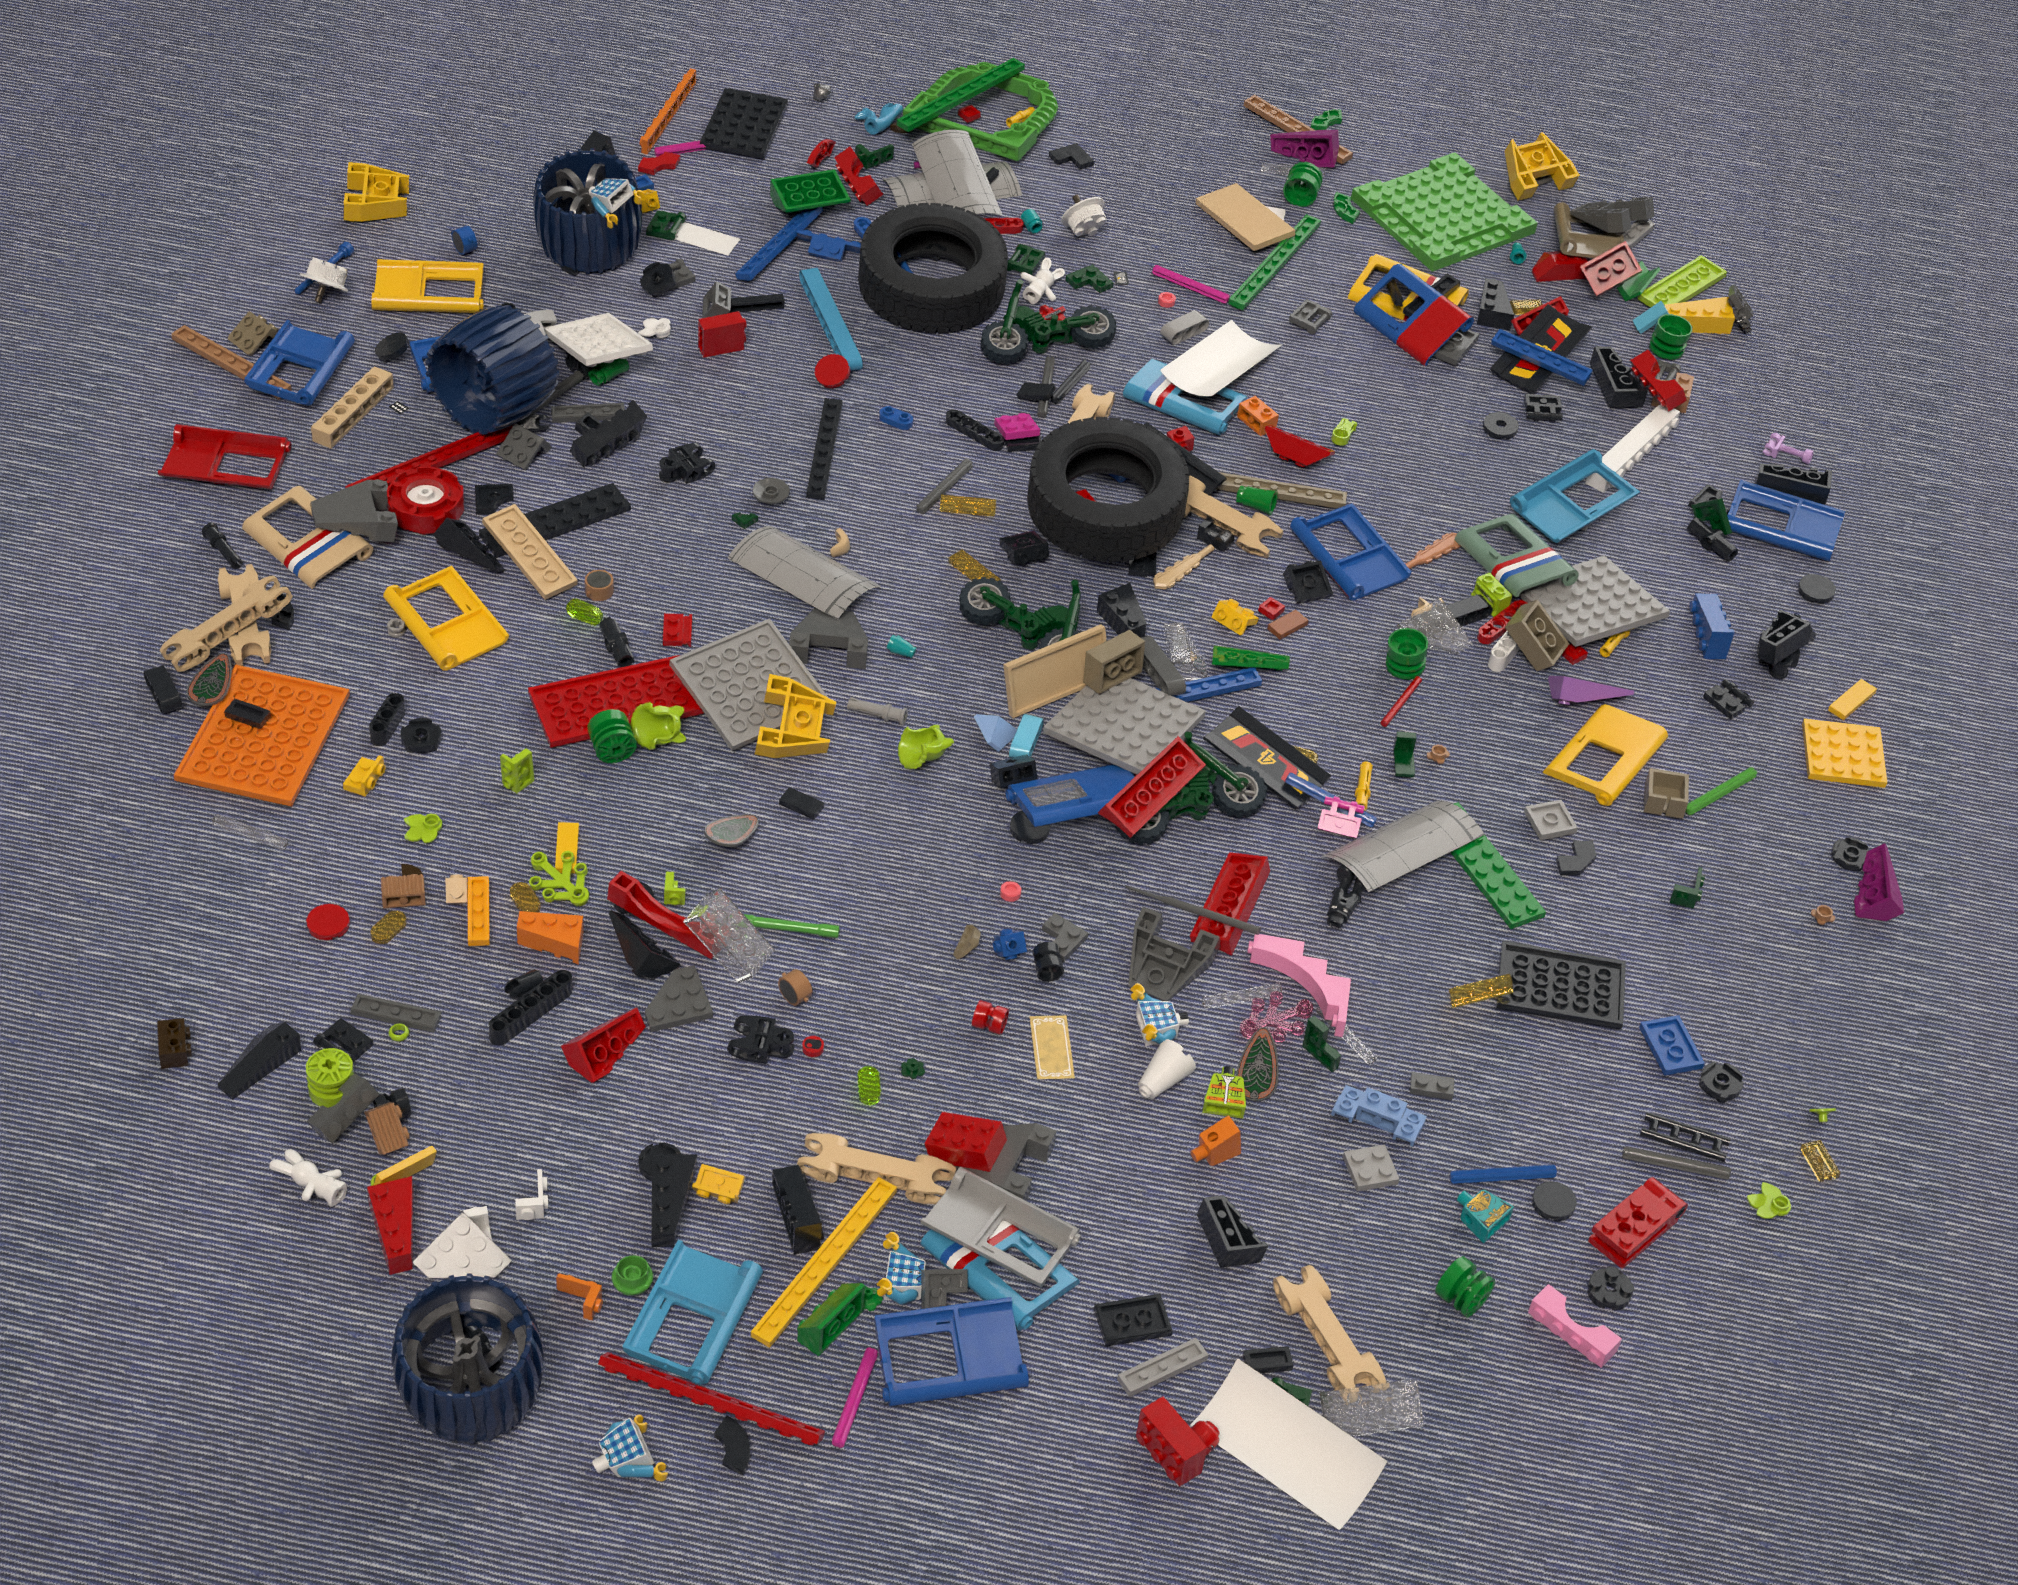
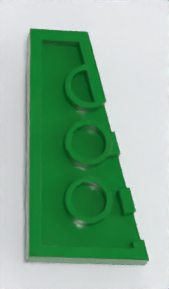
[1212,645,1290,670]

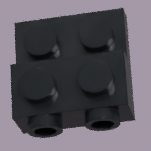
[999,531,1049,565]
[1283,560,1333,604]

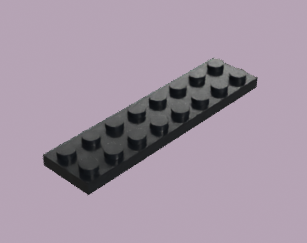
[479,483,631,558]

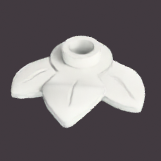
[638,318,671,338]

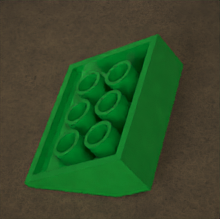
[770,169,851,212]

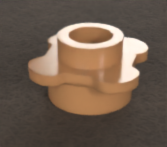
[1427,744,1450,764]
[1811,905,1835,925]

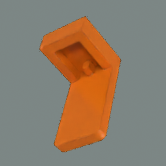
[556,1273,603,1321]

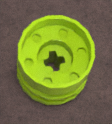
[306,1048,354,1108]

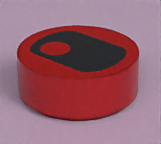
[802,1036,824,1057]

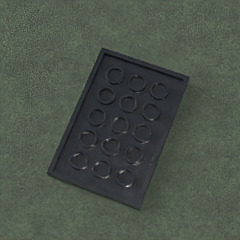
[700,88,788,159]
[1496,941,1626,1030]

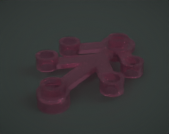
[1240,991,1313,1042]

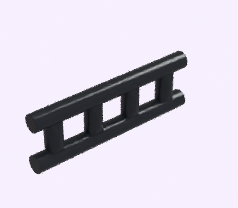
[1640,1112,1731,1162]

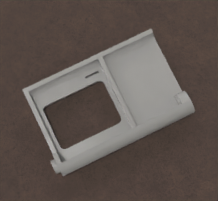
[921,1167,1081,1288]

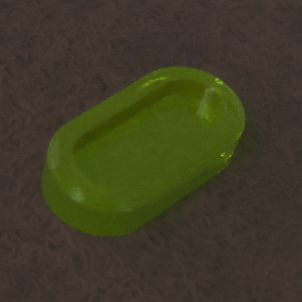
[566,598,603,626]
[857,1066,881,1105]

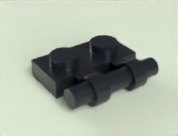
[1524,394,1563,422]
[1703,679,1754,720]

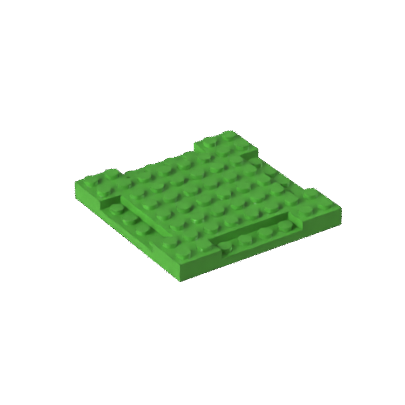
[1351,152,1538,272]

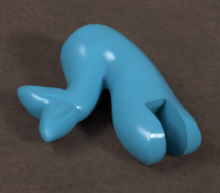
[855,103,903,135]

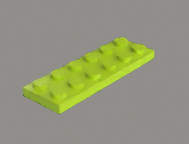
[1637,255,1727,308]

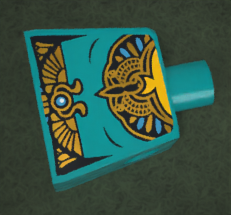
[1457,1190,1514,1243]

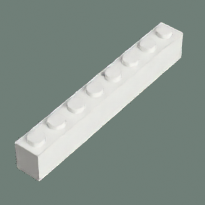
[1585,405,1680,493]

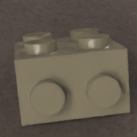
[228,311,279,356]

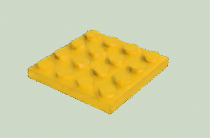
[1802,719,1887,788]

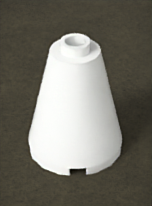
[1138,1039,1196,1098]

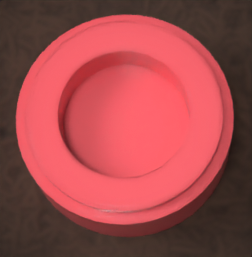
[1158,292,1176,308]
[1000,882,1021,902]

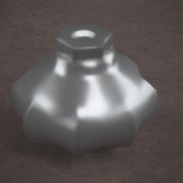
[813,83,831,101]

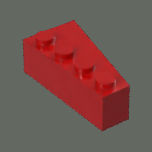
[367,1176,414,1275]

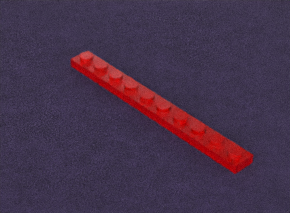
[345,425,513,488]
[598,1352,825,1445]

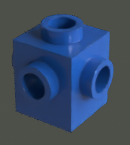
[993,928,1027,960]

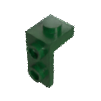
[855,144,894,169]
[1393,731,1417,777]
[1670,867,1705,909]

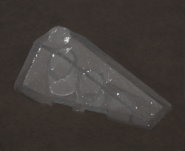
[1164,623,1208,680]

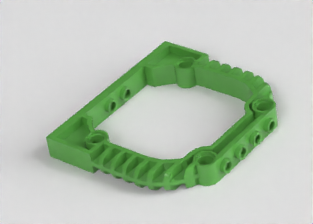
[903,62,1058,161]

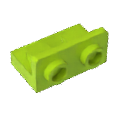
[500,748,534,794]

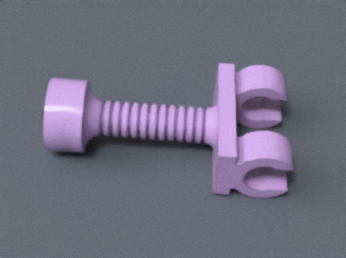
[1763,433,1814,464]

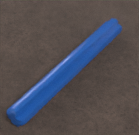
[1285,773,1377,828]
[1450,1165,1557,1184]

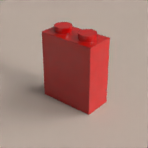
[698,311,747,358]

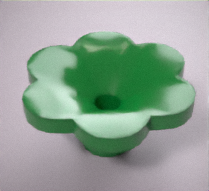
[863,1286,882,1311]

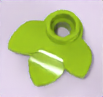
[404,814,442,844]
[1747,1182,1791,1219]

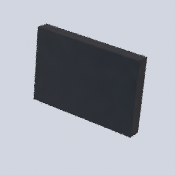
[1094,1294,1173,1347]

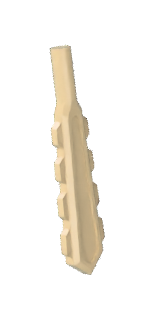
[1153,544,1214,590]

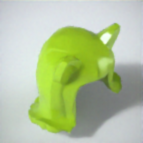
[630,702,686,750]
[898,725,954,769]

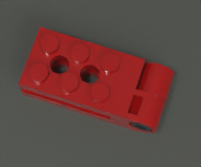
[1588,1177,1688,1269]

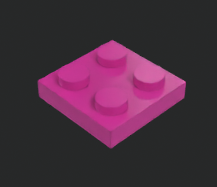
[994,413,1040,440]

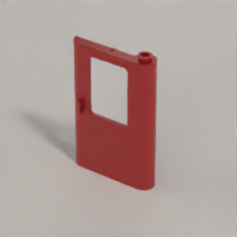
[158,424,291,489]

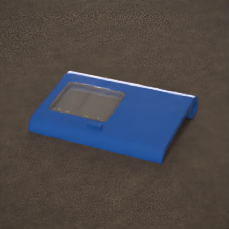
[1005,764,1134,827]

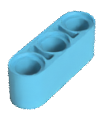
[1009,713,1044,758]

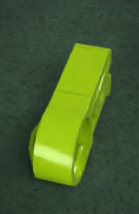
[1331,418,1357,445]

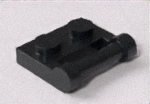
[313,1018,373,1062]

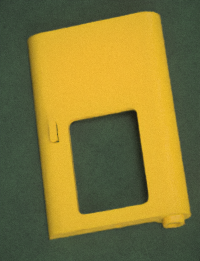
[371,259,484,313]
[1543,704,1668,806]

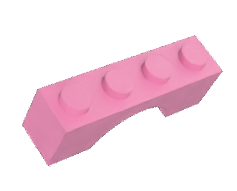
[1528,1284,1622,1368]

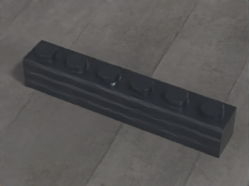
[729,294,785,313]

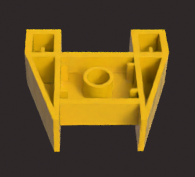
[1504,132,1580,201]
[344,162,409,222]
[755,674,836,758]

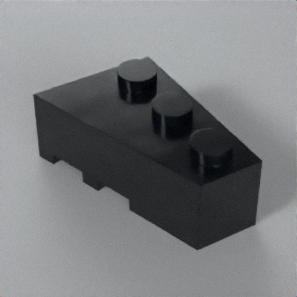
[1477,278,1514,331]

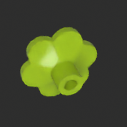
[1809,1108,1836,1122]

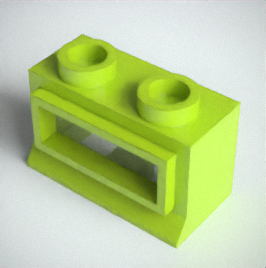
[1471,572,1512,617]

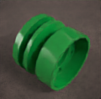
[1283,162,1323,207]
[1649,314,1692,360]
[1386,628,1428,679]
[587,709,637,763]
[1435,1256,1496,1318]

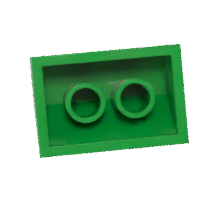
[797,1283,865,1356]

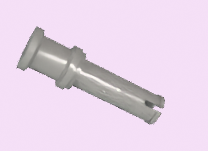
[847,697,908,725]

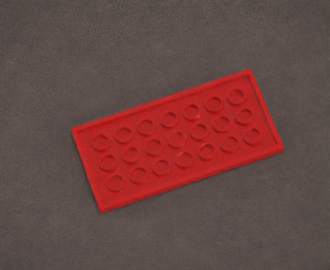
[528,655,704,748]

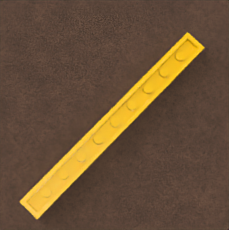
[751,1177,897,1348]

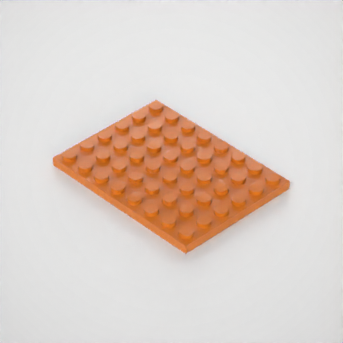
[174,664,350,807]

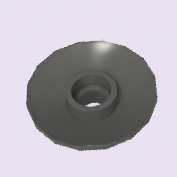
[753,478,790,504]

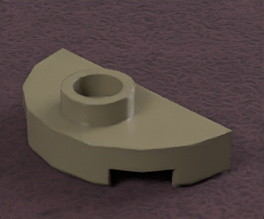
[953,925,981,960]

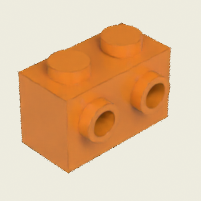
[1237,396,1279,436]

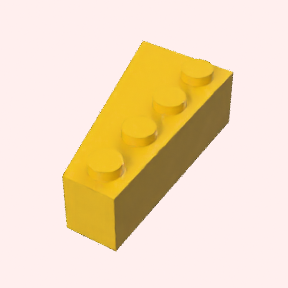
[1665,297,1735,334]

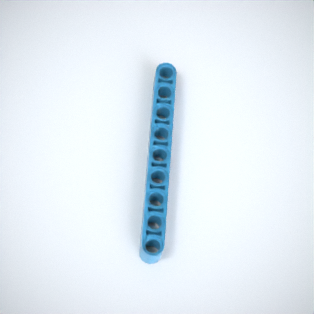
[799,268,863,371]

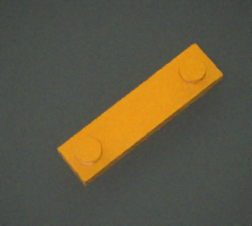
[468,876,490,946]

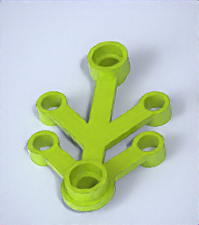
[529,851,590,906]

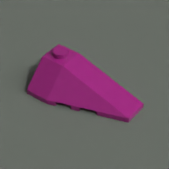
[1270,130,1339,167]
[1854,843,1904,921]

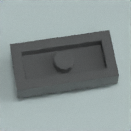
[1409,1072,1454,1100]

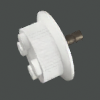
[1061,195,1106,237]
[300,257,348,303]

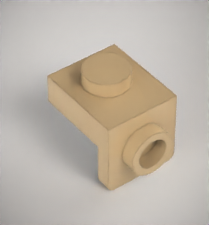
[445,874,468,905]

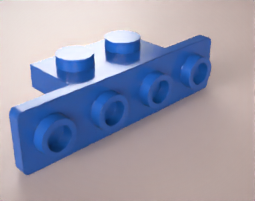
[796,230,861,262]

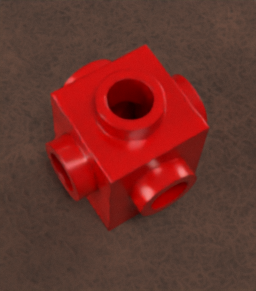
[1167,426,1195,451]

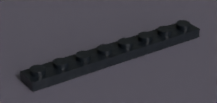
[806,398,843,500]

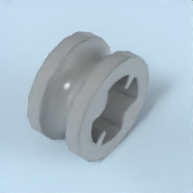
[387,618,405,638]

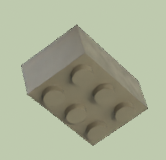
[1505,599,1569,671]
[1083,630,1145,694]

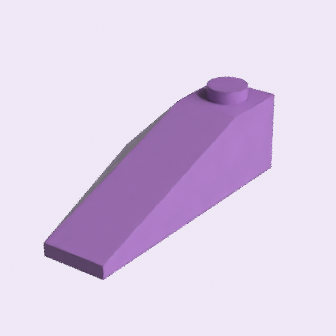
[1548,676,1634,705]

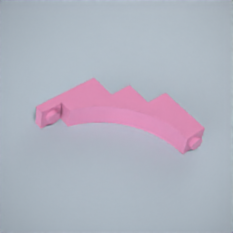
[1247,934,1351,1037]

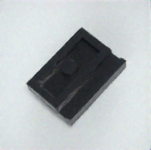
[1128,552,1157,578]

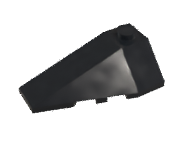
[609,910,680,979]

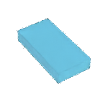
[1633,301,1669,334]

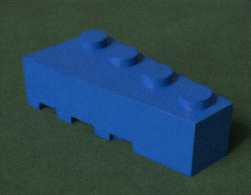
[1689,593,1735,660]

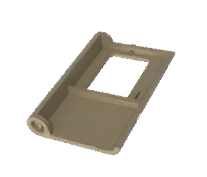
[1553,202,1624,258]

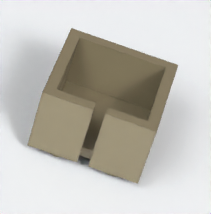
[1644,768,1689,819]

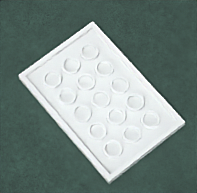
[544,313,653,367]

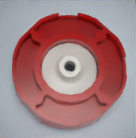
[387,466,464,535]

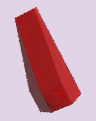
[561,1007,646,1083]

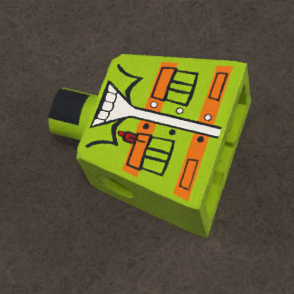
[1202,1066,1246,1119]

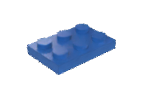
[1639,1015,1705,1076]

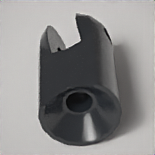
[518,414,550,432]
[504,969,543,999]

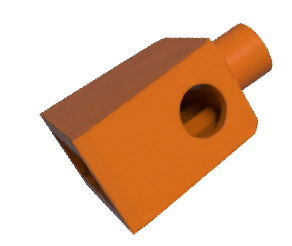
[1190,1115,1241,1166]

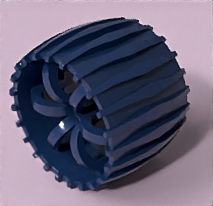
[425,305,560,435]

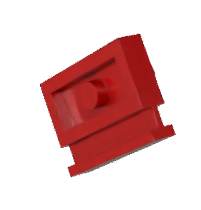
[663,613,692,647]

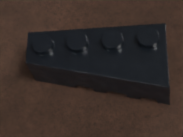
[1590,346,1648,408]
[1754,463,1832,505]
[651,1154,698,1247]
[772,1165,824,1255]

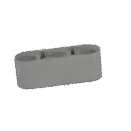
[1160,310,1209,345]

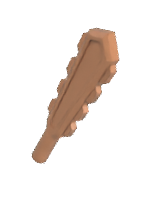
[1405,532,1461,569]

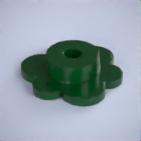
[901,1058,925,1079]

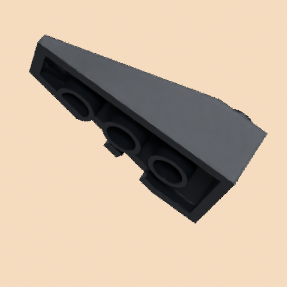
[433,518,505,573]
[218,1022,302,1100]

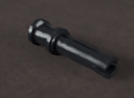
[201,523,243,569]

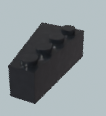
[570,400,647,467]

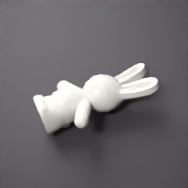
[1021,258,1065,304]
[269,1149,347,1207]

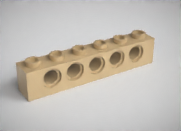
[311,366,394,449]

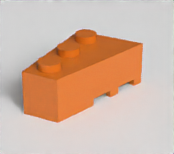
[517,911,584,964]

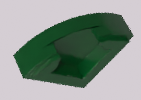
[732,512,758,529]

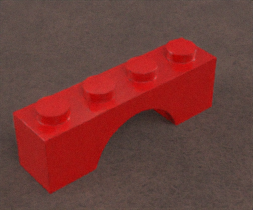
[834,146,883,206]
[1630,350,1687,411]

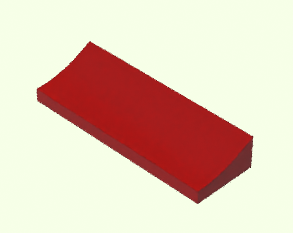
[1098,736,1206,838]
[1190,852,1270,956]

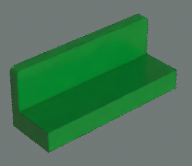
[1617,261,1661,301]

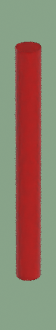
[1380,676,1422,727]

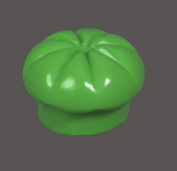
[611,1256,653,1296]

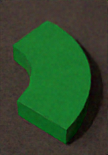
[1310,109,1342,130]
[1333,192,1360,224]

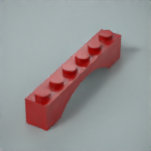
[607,871,726,959]

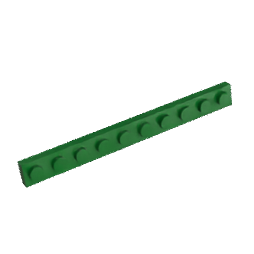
[897,58,1025,132]
[1228,214,1321,310]

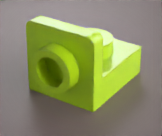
[664,872,686,905]

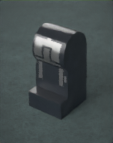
[1197,517,1234,551]

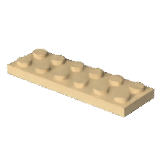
[482,504,578,600]

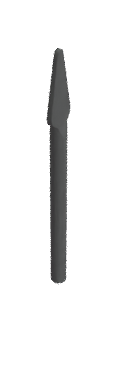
[1125,885,1261,935]

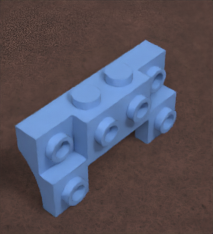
[1331,1085,1427,1147]

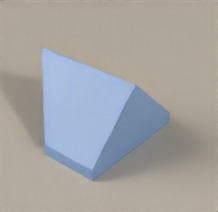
[974,714,1017,752]

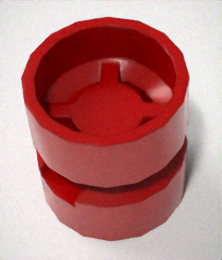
[972,1000,1009,1035]

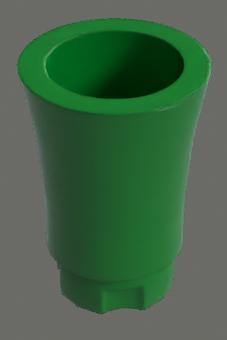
[588,358,629,386]
[1236,485,1278,515]

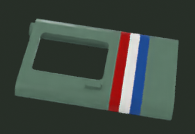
[1454,514,1579,597]

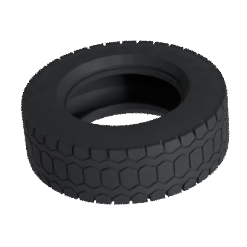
[858,203,1008,333]
[1027,417,1189,562]

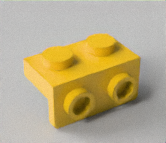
[1212,599,1259,635]
[692,1164,745,1204]

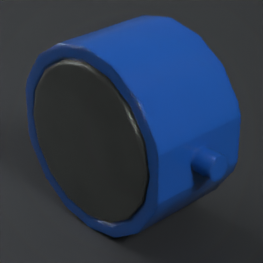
[451,225,478,255]

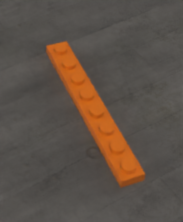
[639,68,696,155]

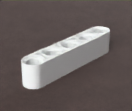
[1488,631,1520,672]

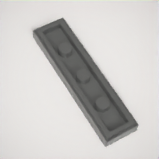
[551,403,625,423]
[350,994,441,1033]

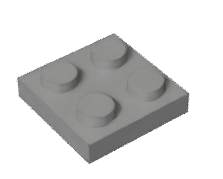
[1524,800,1578,840]
[1343,1145,1400,1192]

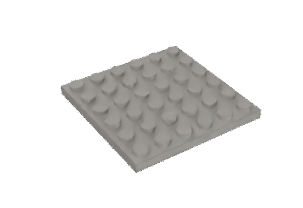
[1519,556,1670,647]
[669,618,829,751]
[1043,678,1206,774]

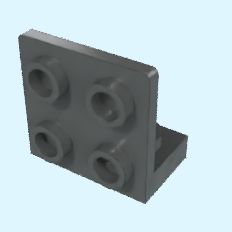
[496,423,552,470]

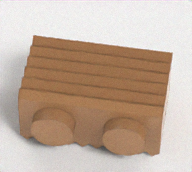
[381,874,426,908]
[364,1102,410,1155]

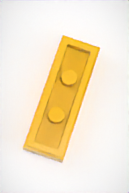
[1828,679,1877,720]
[555,822,579,873]
[374,1146,437,1185]

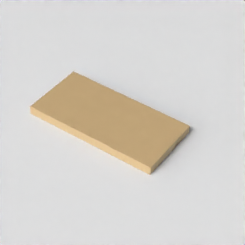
[1196,183,1295,251]
[1003,624,1106,718]

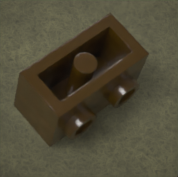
[157,1018,192,1069]

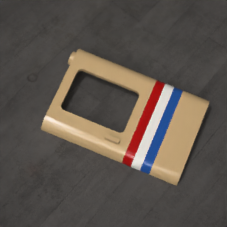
[242,486,373,589]

